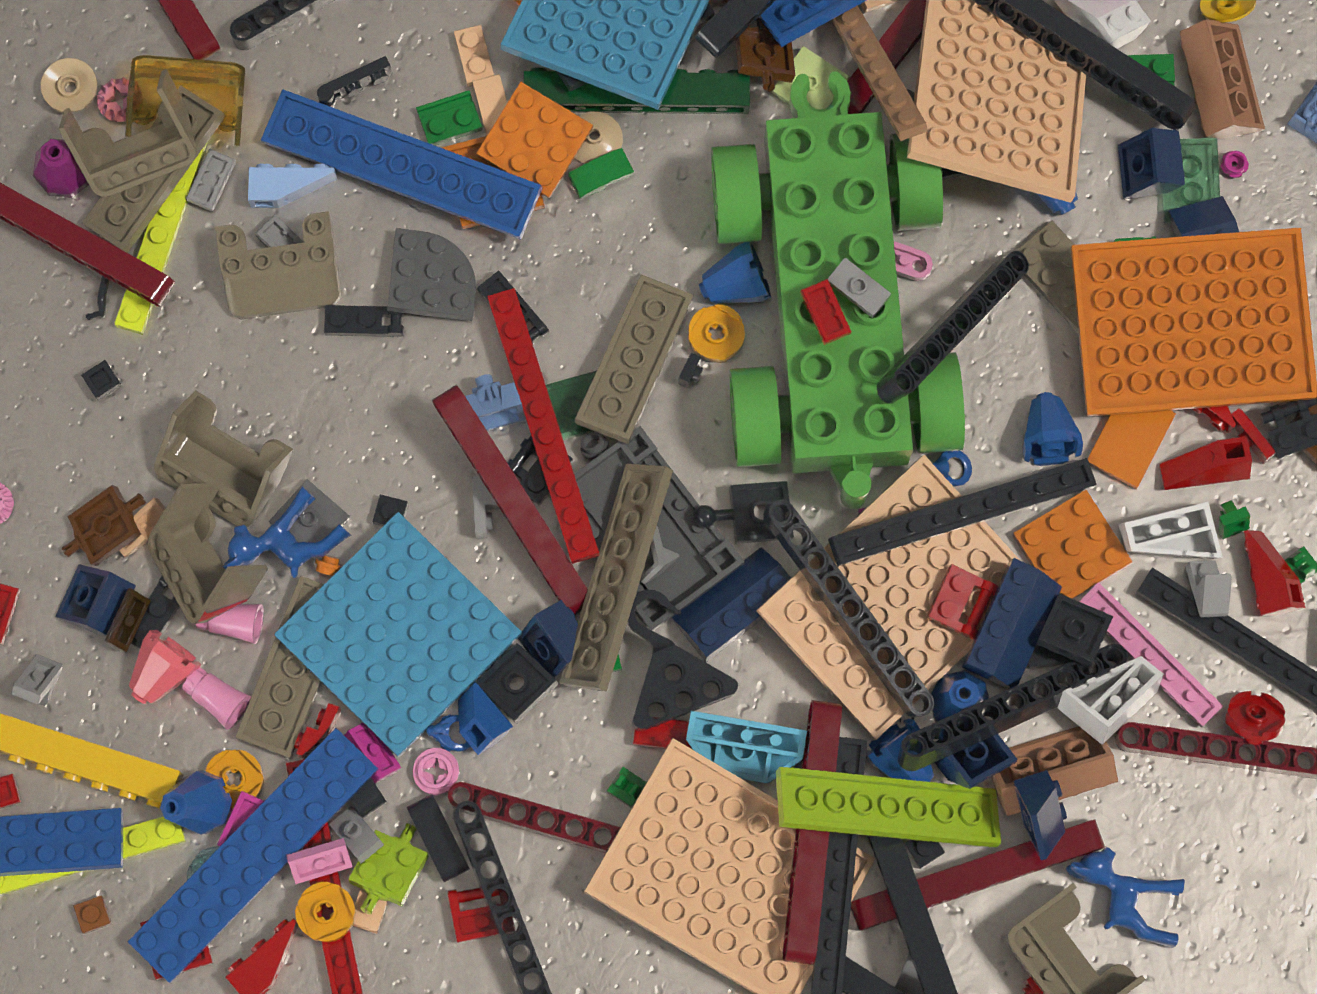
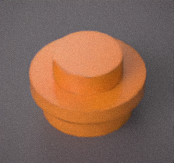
[315,555,343,576]

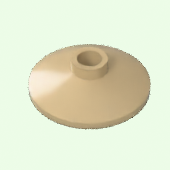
[41,58,97,113]
[575,112,623,164]

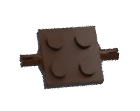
[735,17,796,92]
[62,485,146,566]

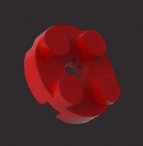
[1225,691,1286,745]

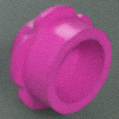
[1221,151,1249,178]

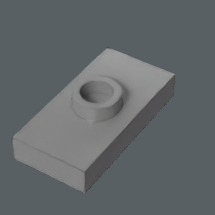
[186,149,236,212]
[255,214,304,248]
[828,258,891,318]
[329,805,384,863]

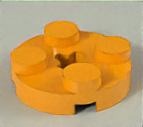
[688,304,745,363]
[206,749,264,809]
[295,882,356,942]

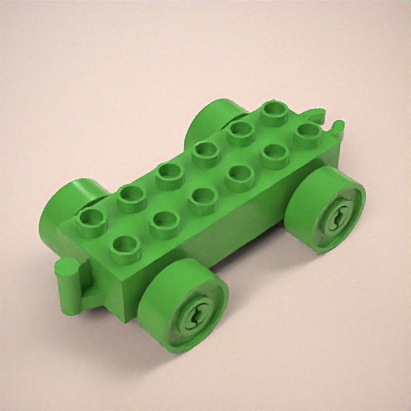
[711,71,965,510]

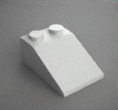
[1054,0,1151,49]

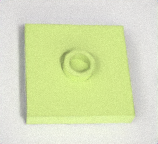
[771,46,850,110]

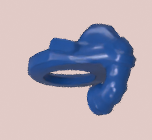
[932,451,972,487]
[426,714,471,752]

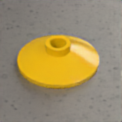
[1200,0,1256,22]

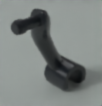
[86,276,109,320]

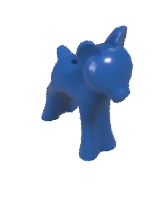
[222,486,352,578]
[1066,847,1185,948]

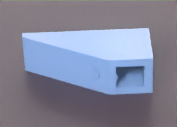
[248,163,337,208]

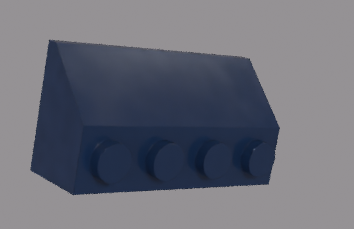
[671,547,791,663]
[962,558,1062,689]

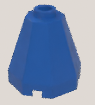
[699,242,772,304]
[1023,392,1083,466]
[931,670,989,722]
[866,718,934,782]
[160,770,232,835]

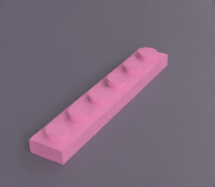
[1079,582,1223,728]

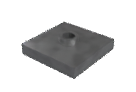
[268,479,351,560]

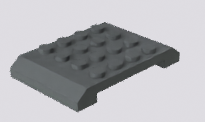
[548,426,745,631]

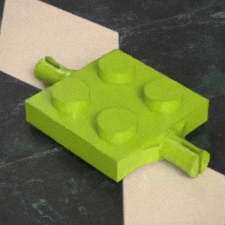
[348,823,429,915]

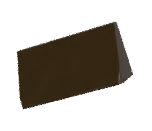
[104,588,151,653]

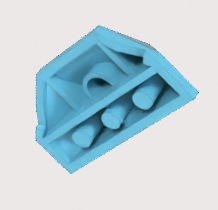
[686,711,807,783]

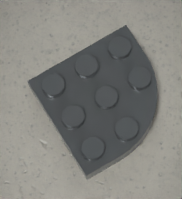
[387,228,476,321]

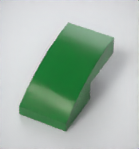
[568,148,634,199]

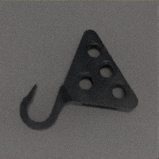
[628,590,738,731]

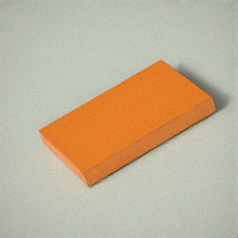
[1088,410,1176,490]

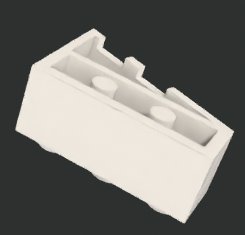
[1119,502,1223,559]
[1058,656,1164,745]

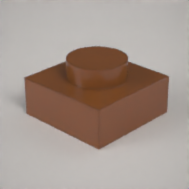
[73,896,112,934]

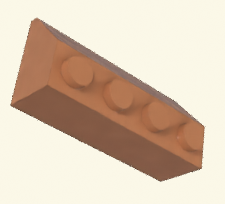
[1179,19,1265,139]
[991,726,1118,816]

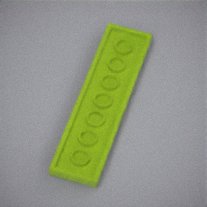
[776,767,1001,848]

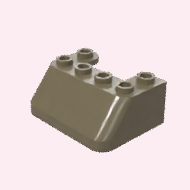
[215,211,342,319]
[154,390,293,527]
[1007,883,1146,994]

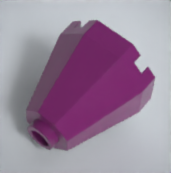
[33,139,89,198]

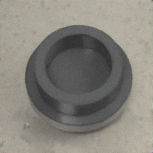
[580,432,609,459]

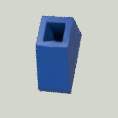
[458,683,513,755]

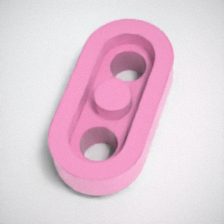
[894,241,933,281]

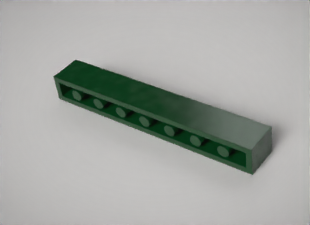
[524,67,750,114]

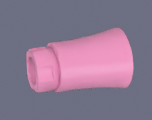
[196,604,264,644]
[182,668,251,730]

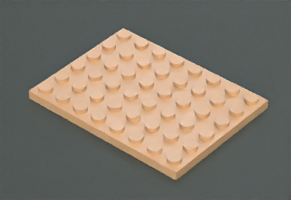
[907,0,1086,203]
[756,455,1020,740]
[584,738,876,994]

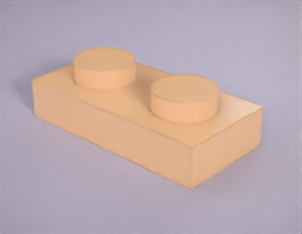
[454,25,494,87]

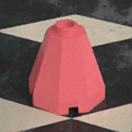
[129,630,202,704]

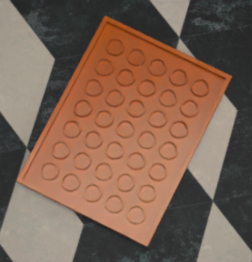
[1071,228,1317,417]

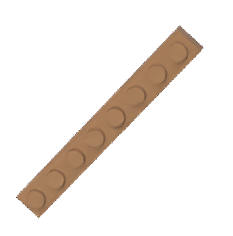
[832,5,928,141]

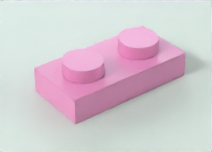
[287,838,353,884]

